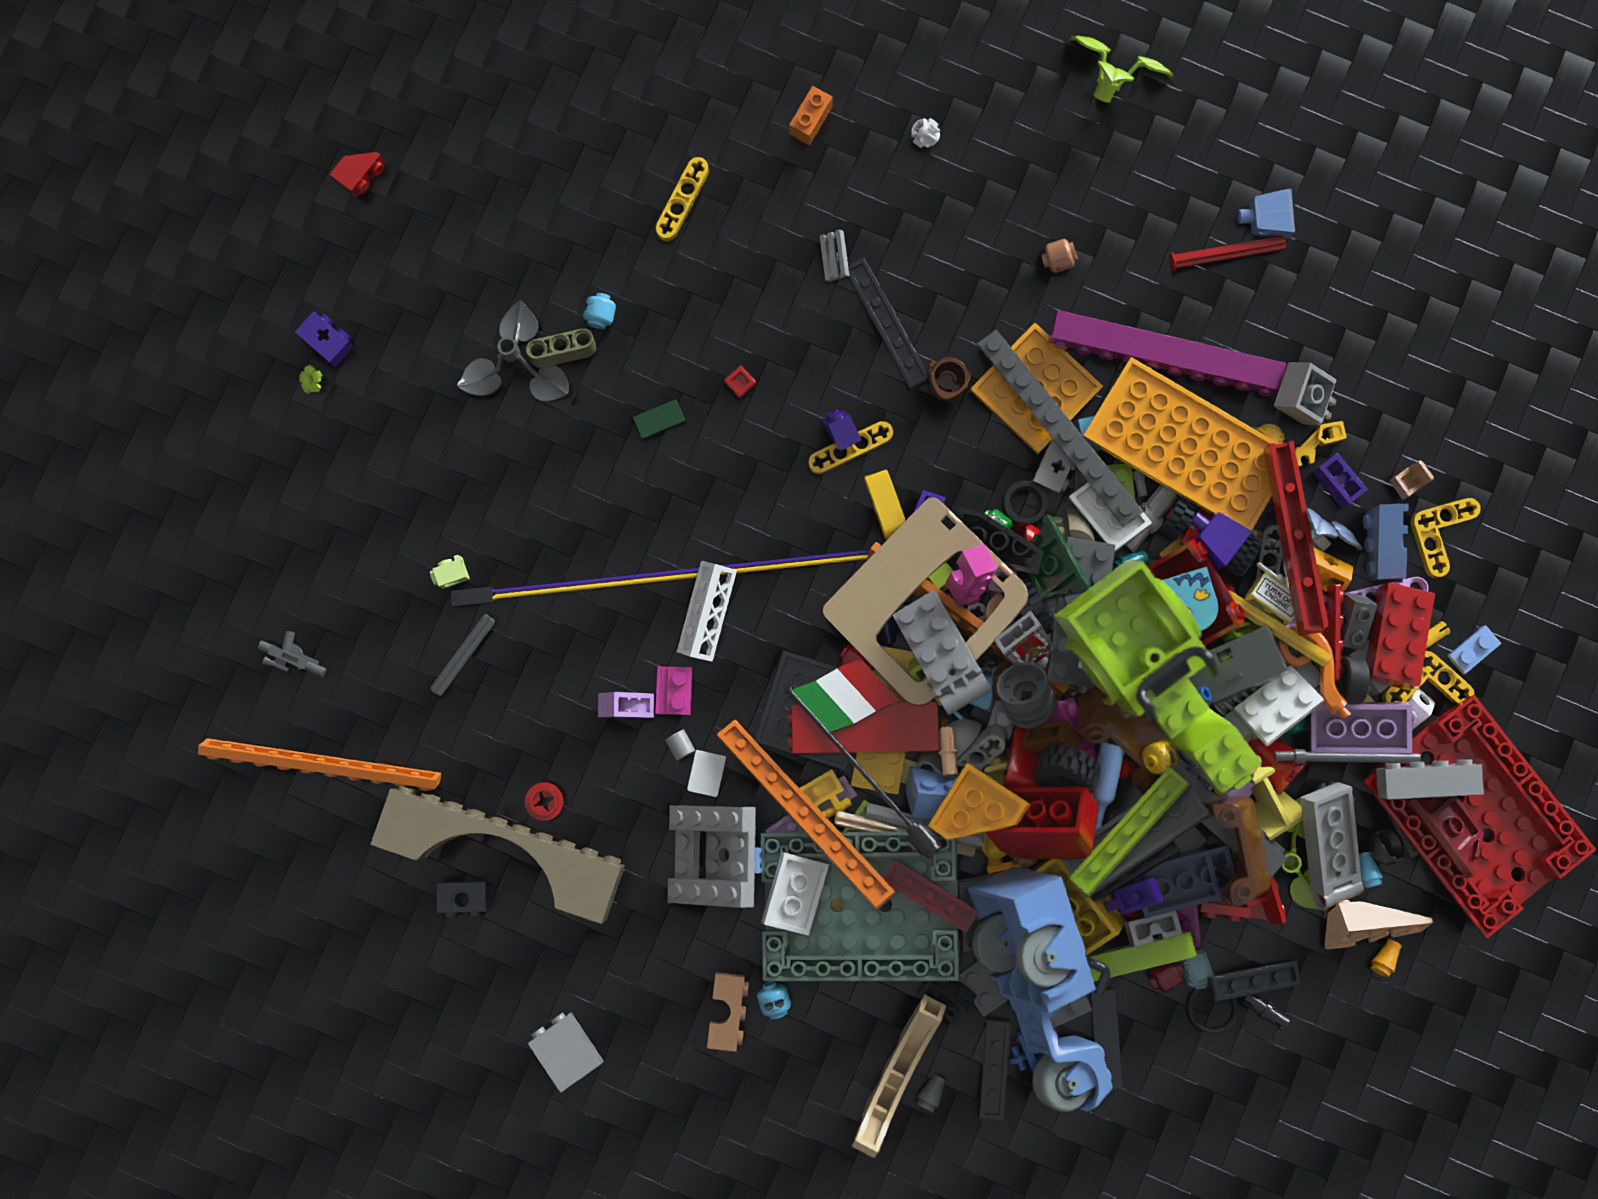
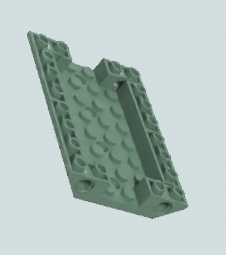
[761,831,960,981]

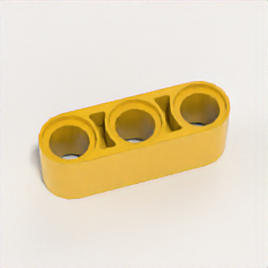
[864,469,906,541]

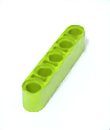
[1087,931,1197,982]

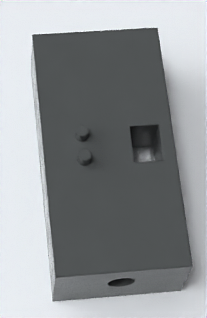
[1188,626,1290,708]

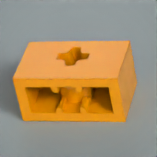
[1314,547,1353,592]

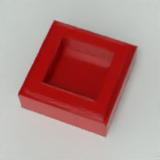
[724,365,757,399]

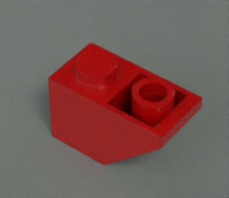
[330,152,385,198]

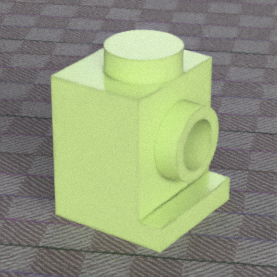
[430,555,470,589]

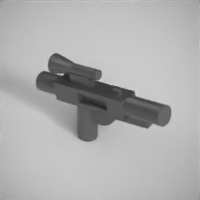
[258,631,327,677]

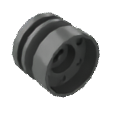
[996,662,1056,729]

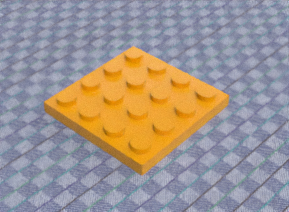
[970,323,1103,454]

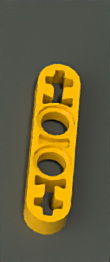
[656,157,709,241]
[809,421,893,475]

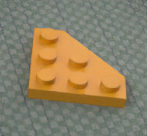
[928,763,1030,840]

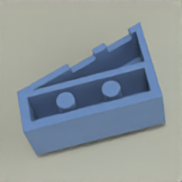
[1363,504,1409,582]
[905,766,957,819]

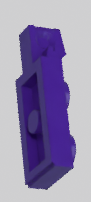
[1104,877,1164,915]

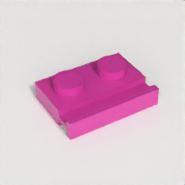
[655,666,693,715]

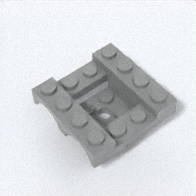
[668,806,755,908]

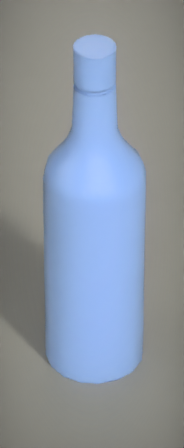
[1092,739,1124,831]

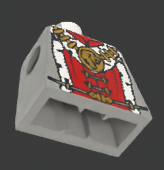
[994,611,1053,667]

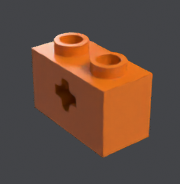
[789,86,833,146]

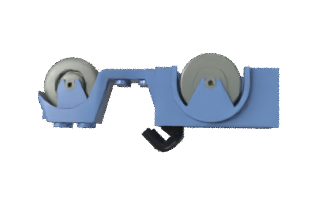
[968,867,1113,1112]

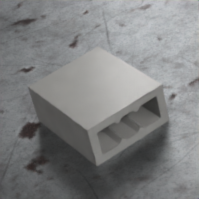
[528,1013,604,1092]

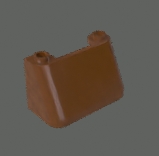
[1076,685,1169,793]
[1203,795,1270,906]

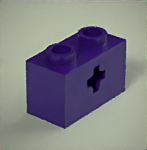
[295,311,354,367]
[1312,453,1368,508]

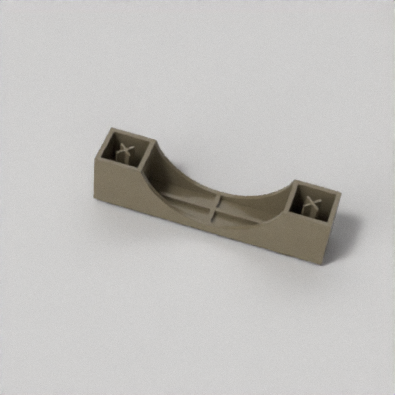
[370,786,625,924]

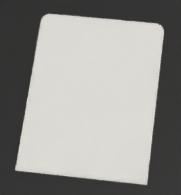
[687,750,726,797]

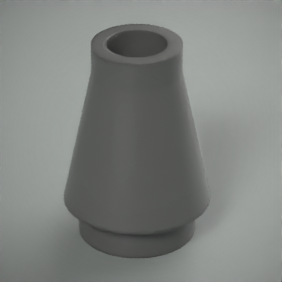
[916,1074,946,1113]

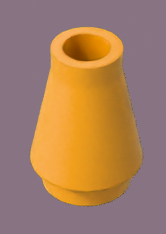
[1371,939,1402,978]

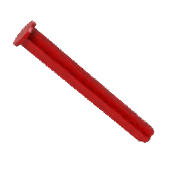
[1169,236,1286,271]

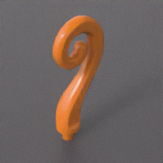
[1277,625,1351,720]

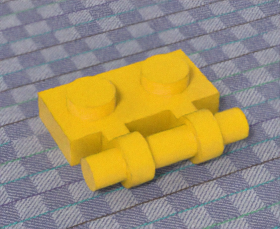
[799,769,852,819]

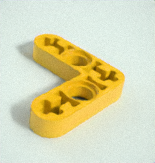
[1410,498,1481,578]
[1382,651,1475,704]

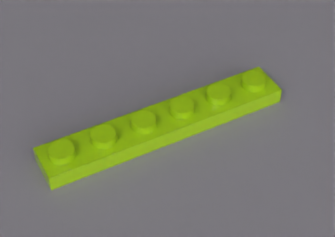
[1069,767,1190,896]

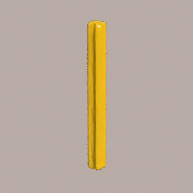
[1229,591,1331,667]

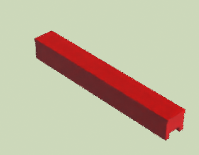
[1264,441,1329,636]

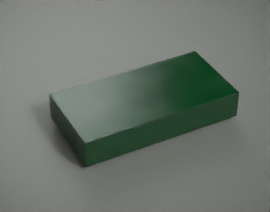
[633,399,686,440]

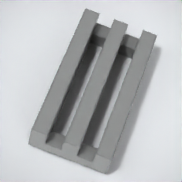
[820,230,849,282]

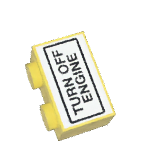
[1244,572,1295,626]

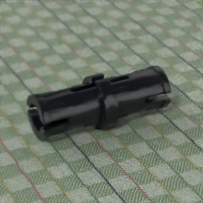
[1240,994,1290,1031]

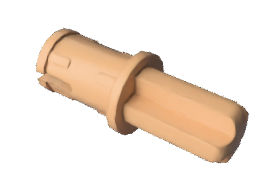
[938,727,958,776]

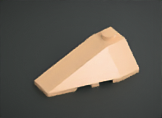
[1325,900,1433,949]

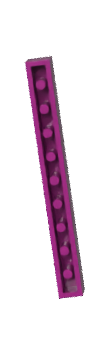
[1048,310,1286,397]

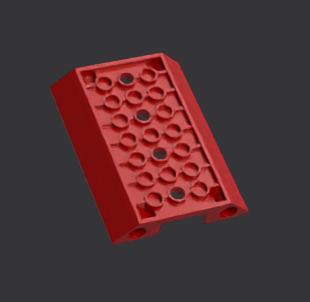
[1363,695,1596,939]

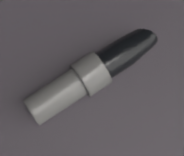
[1132,468,1148,498]

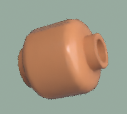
[1042,239,1078,273]

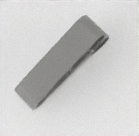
[916,724,1008,778]

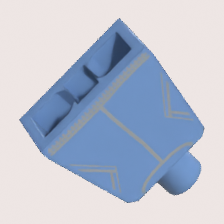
[1237,189,1295,239]

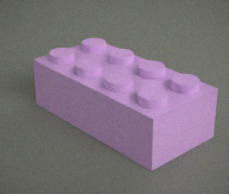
[1308,702,1412,753]

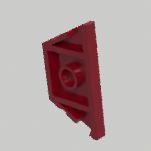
[1409,796,1484,879]

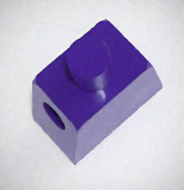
[1189,512,1252,571]

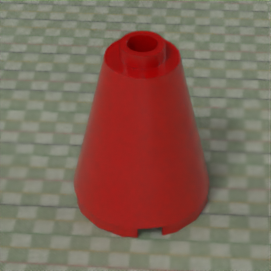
[1247,738,1309,794]

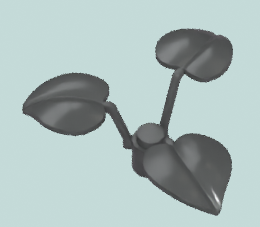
[457,300,569,402]

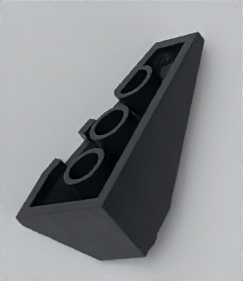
[954,508,1045,575]

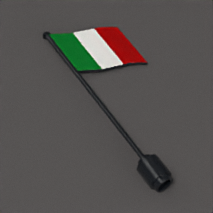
[785,660,942,859]

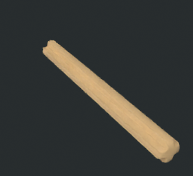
[834,811,976,857]

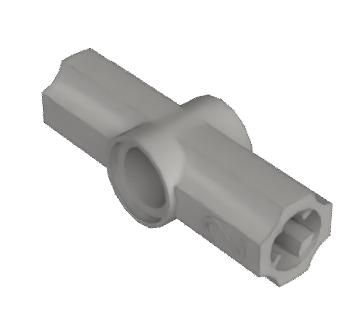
[1124,484,1178,553]

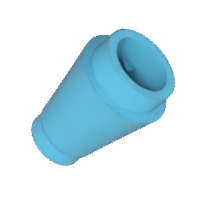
[1359,852,1383,889]

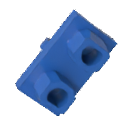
[1008,1031,1045,1074]

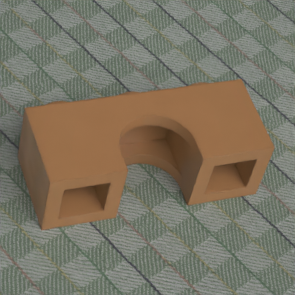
[707,972,749,1052]

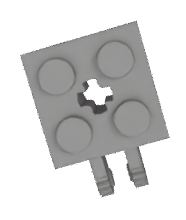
[1274,362,1336,425]

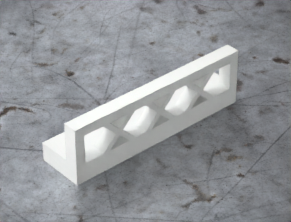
[677,561,737,661]

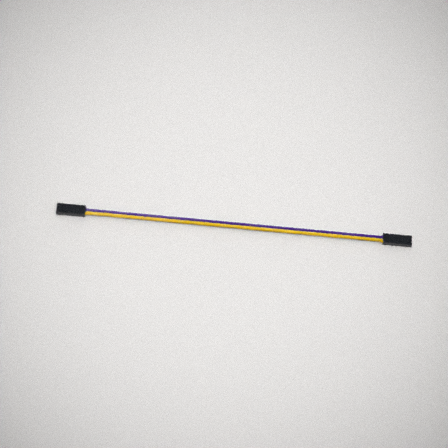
[451,550,870,607]

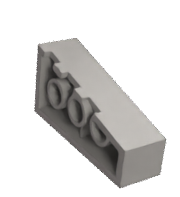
[1376,759,1484,799]

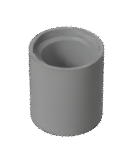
[665,730,695,761]

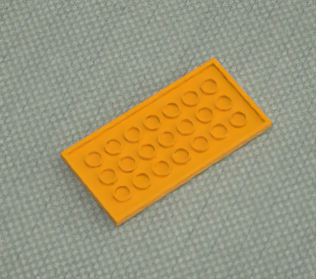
[1083,357,1279,531]

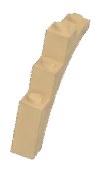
[852,994,946,1158]

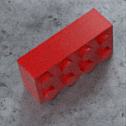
[1366,582,1435,690]

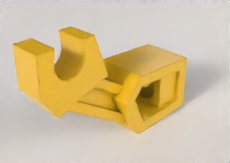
[1295,421,1347,467]

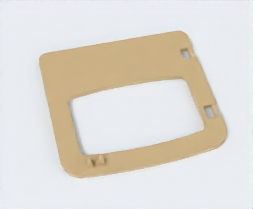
[823,497,1028,705]

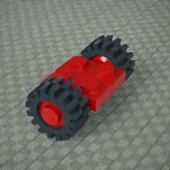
[1159,496,1263,578]

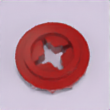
[525,782,564,821]

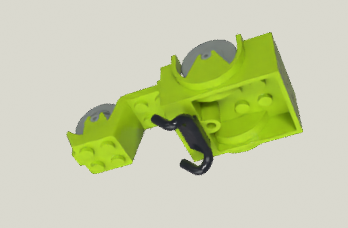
[1054,561,1260,797]

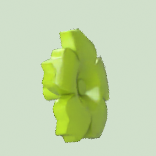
[299,365,322,394]

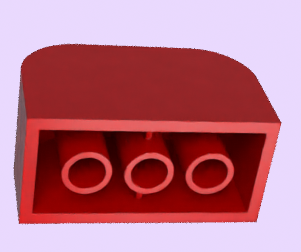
[985,787,1099,859]

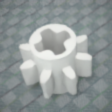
[911,118,940,148]

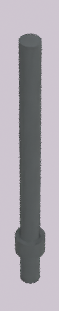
[1273,749,1421,764]

